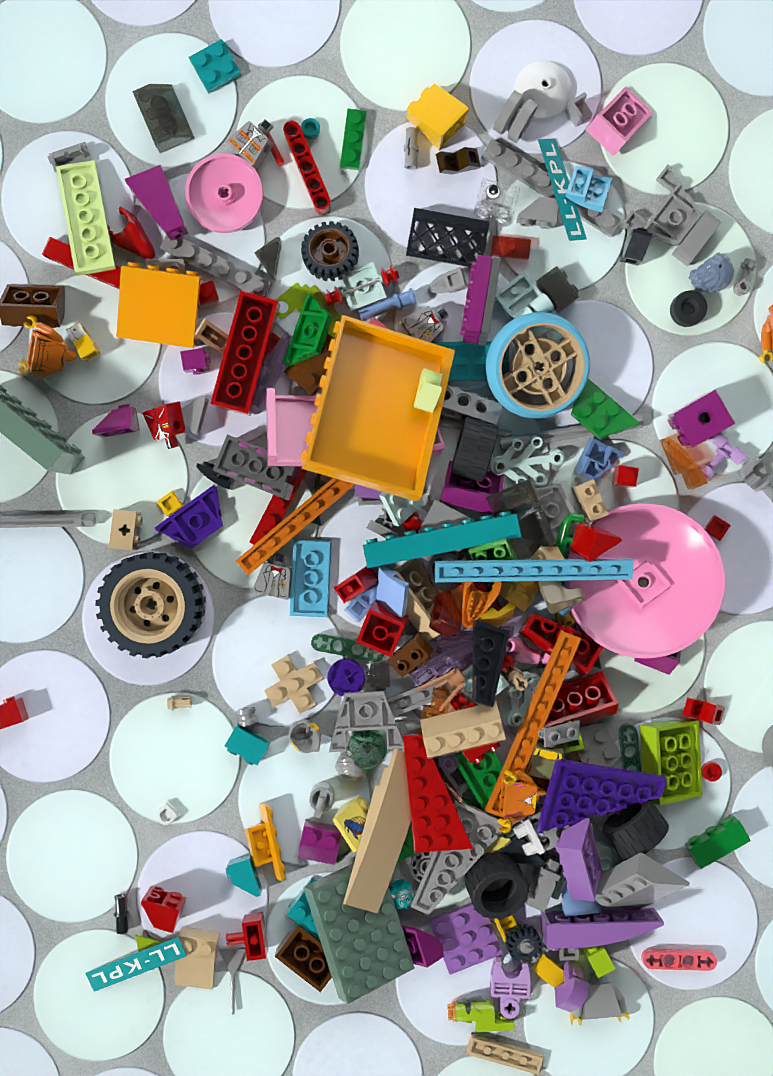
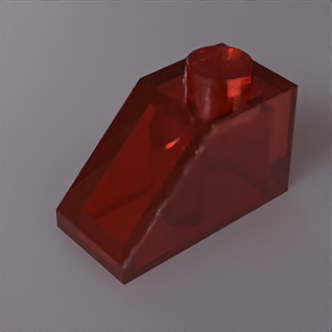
[429,589,462,638]

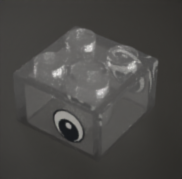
[473,178,521,223]

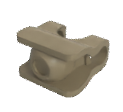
[538,581,585,614]

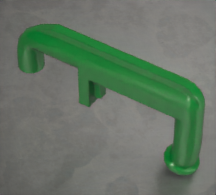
[554,513,586,556]

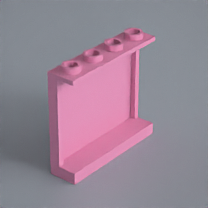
[266,388,317,466]

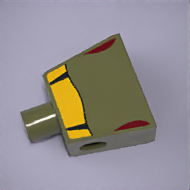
[526,739,565,780]

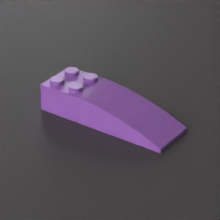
[541,908,664,951]

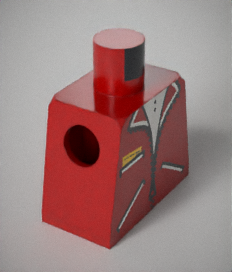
[142,401,185,449]

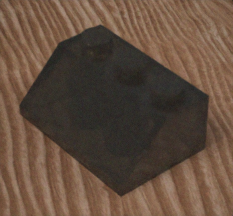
[132,84,195,153]

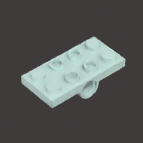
[495,271,564,346]

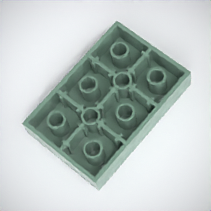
[0,385,85,475]
[303,863,415,1004]

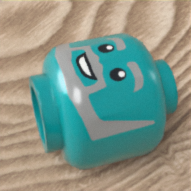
[389,879,415,910]

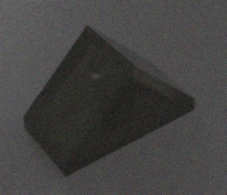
[254,237,282,280]

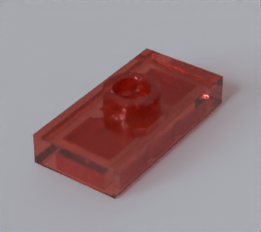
[490,235,531,260]

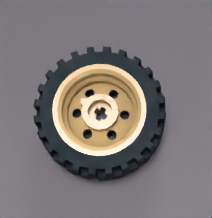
[95,552,206,658]

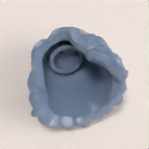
[688,252,734,294]

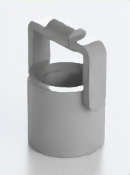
[309,782,335,819]

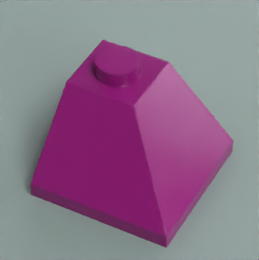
[92,404,140,438]
[401,925,445,968]

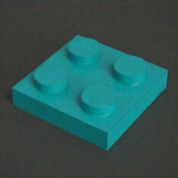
[188,39,242,94]

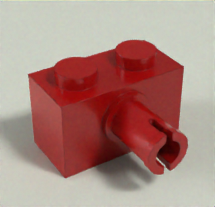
[226,912,269,961]

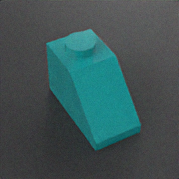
[226,854,263,897]

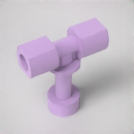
[698,432,748,480]

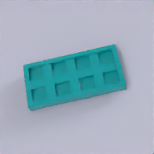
[432,341,509,381]

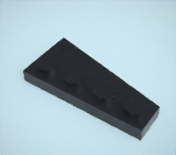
[472,620,510,707]

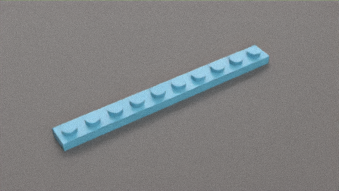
[435,558,634,582]

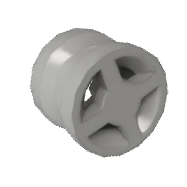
[236,706,258,726]

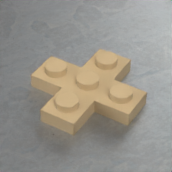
[264,655,324,714]

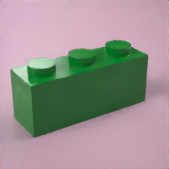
[685,816,751,869]

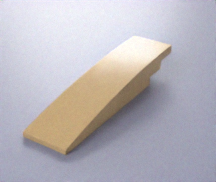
[343,749,411,913]

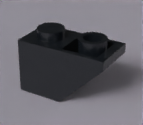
[620,228,653,266]
[502,834,548,866]

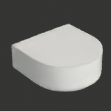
[156,801,180,825]

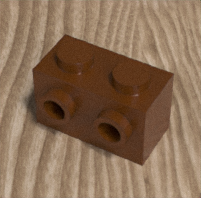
[387,632,434,678]

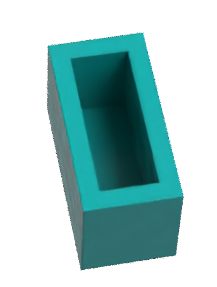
[224,723,271,765]

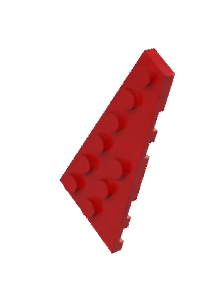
[403,733,473,853]

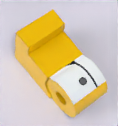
[66,321,101,362]

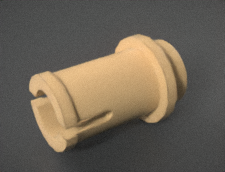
[167,695,192,711]

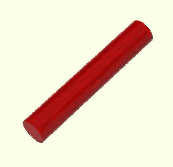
[258,122,285,166]

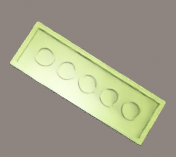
[56,160,116,276]

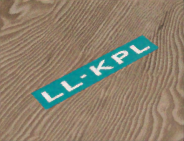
[538,139,587,241]
[85,937,187,992]

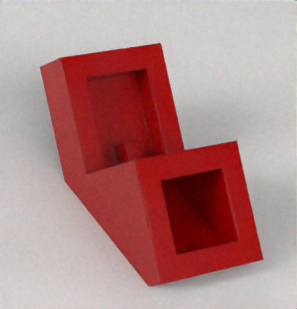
[682,697,725,725]

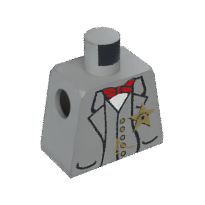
[400,306,449,343]
[252,553,292,600]

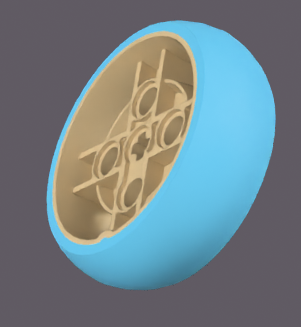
[486,312,590,418]

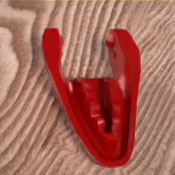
[108,206,156,259]

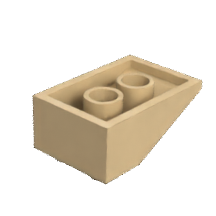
[175,927,220,990]

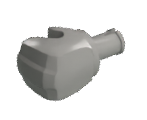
[738,457,773,502]

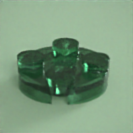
[347,730,386,769]

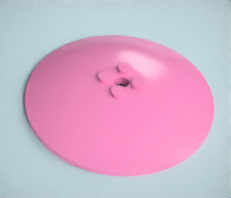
[565,503,725,659]

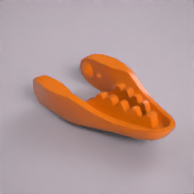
[462,581,501,628]

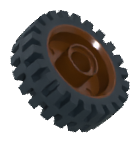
[301,221,359,281]

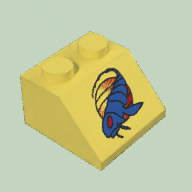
[333,795,369,853]

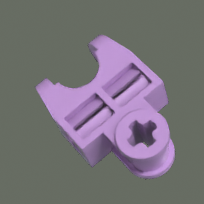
[489,957,531,1019]

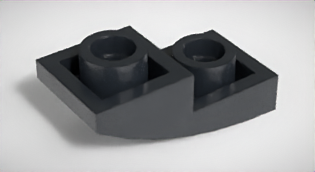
[196,461,234,490]

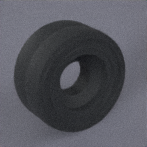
[670,290,708,327]

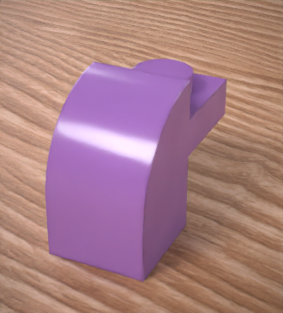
[555,961,589,1012]

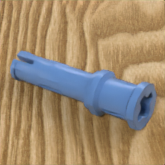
[358,288,417,321]

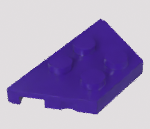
[154,485,223,549]

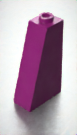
[124,165,189,241]

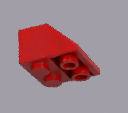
[141,886,187,933]

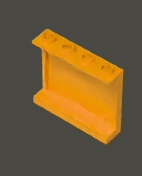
[116,262,203,348]

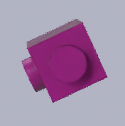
[180,348,211,375]

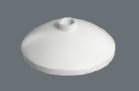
[514,61,572,119]

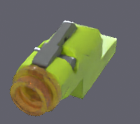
[447,995,515,1032]

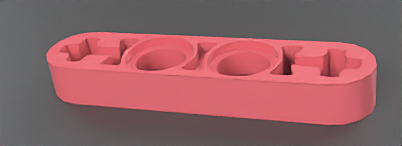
[641,948,717,971]

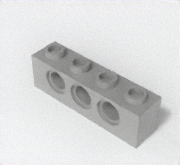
[441,385,502,425]

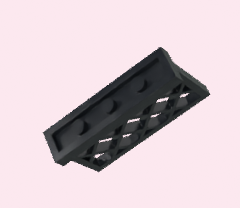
[406,208,490,268]

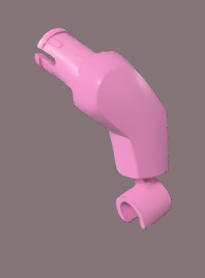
[506,637,551,665]

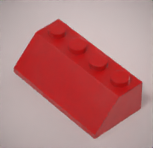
[531,671,619,728]

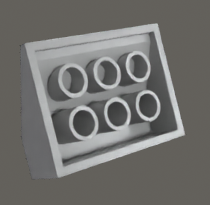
[595,853,690,909]

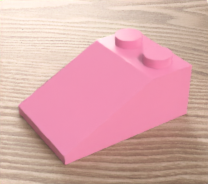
[586,86,653,156]

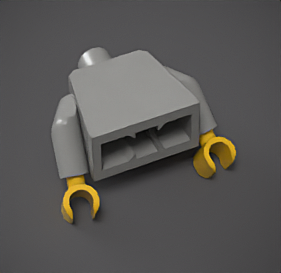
[570,972,630,1026]

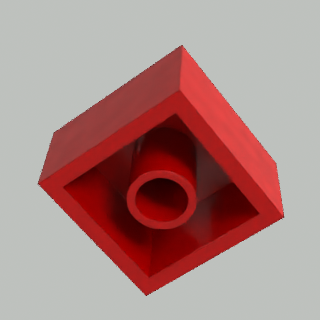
[356,601,409,657]

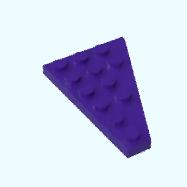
[536,758,667,834]

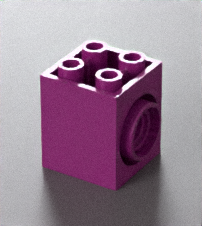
[667,389,735,448]

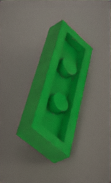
[340,108,367,171]

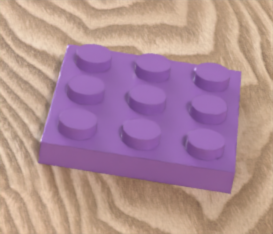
[429,902,503,975]

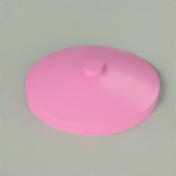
[185,153,263,233]

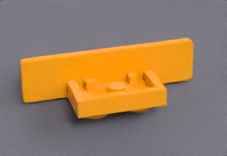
[245,803,286,881]

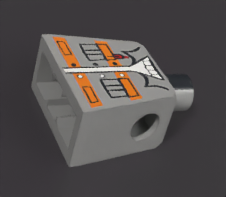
[226,119,274,171]

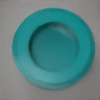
[301,118,320,140]

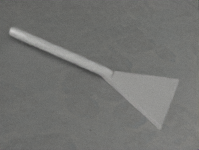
[218,948,245,1015]

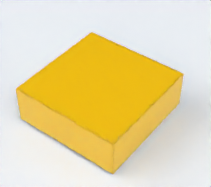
[157,491,184,517]

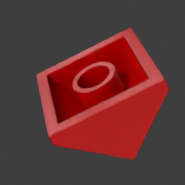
[570,523,622,562]

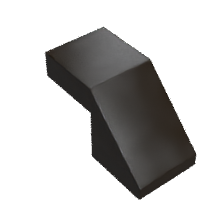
[435,147,481,175]

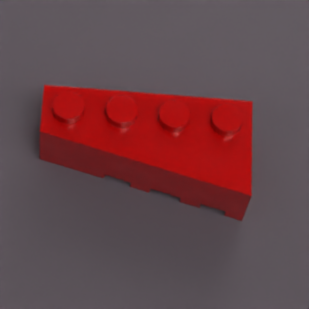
[518,614,604,676]

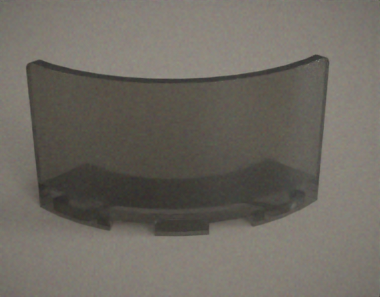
[486,479,557,560]

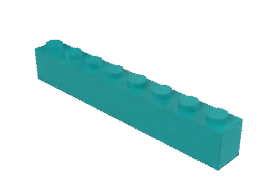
[363,511,521,568]

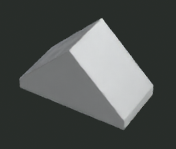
[181,396,209,436]

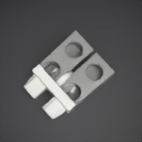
[513,809,569,856]

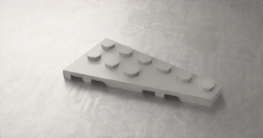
[411,799,502,915]

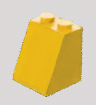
[407,83,469,150]

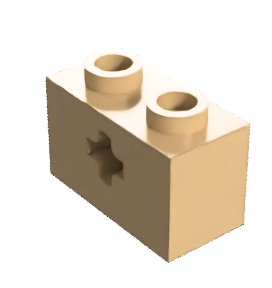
[572,479,609,523]
[109,509,143,551]

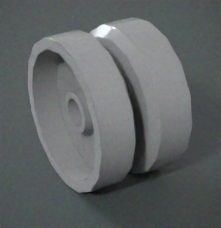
[493,90,539,143]

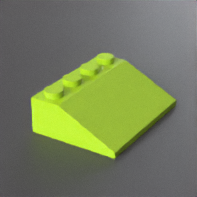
[640,720,703,805]

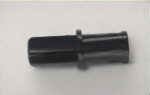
[113,894,129,935]

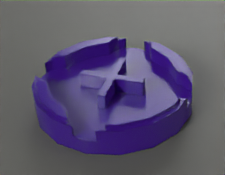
[327,658,365,696]

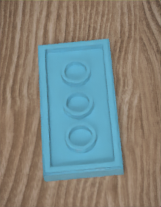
[290,539,332,618]

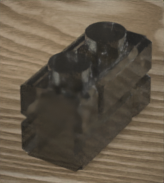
[536,266,579,314]

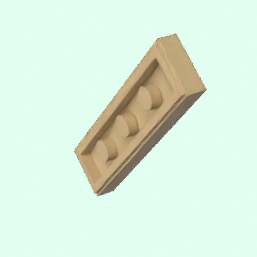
[466,1033,544,1075]

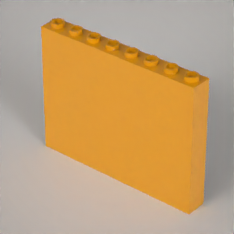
[300,315,455,502]

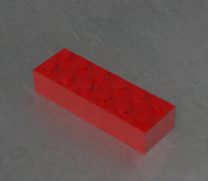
[210,290,280,416]

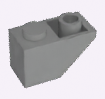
[516,197,558,229]

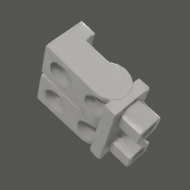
[525,853,561,912]

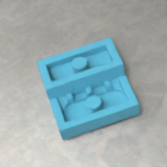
[566,165,612,212]

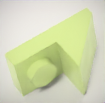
[413,368,443,413]

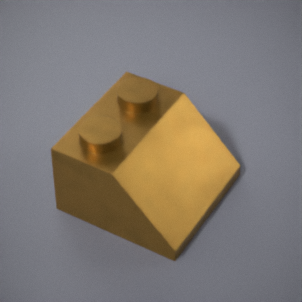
[490,581,539,612]

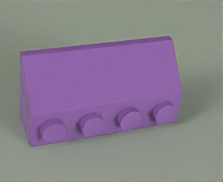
[556,818,603,902]

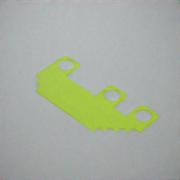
[276,283,341,338]

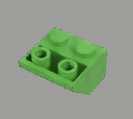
[469,538,519,560]

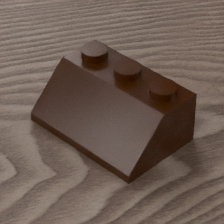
[0,284,65,328]
[284,333,335,396]
[275,925,332,992]

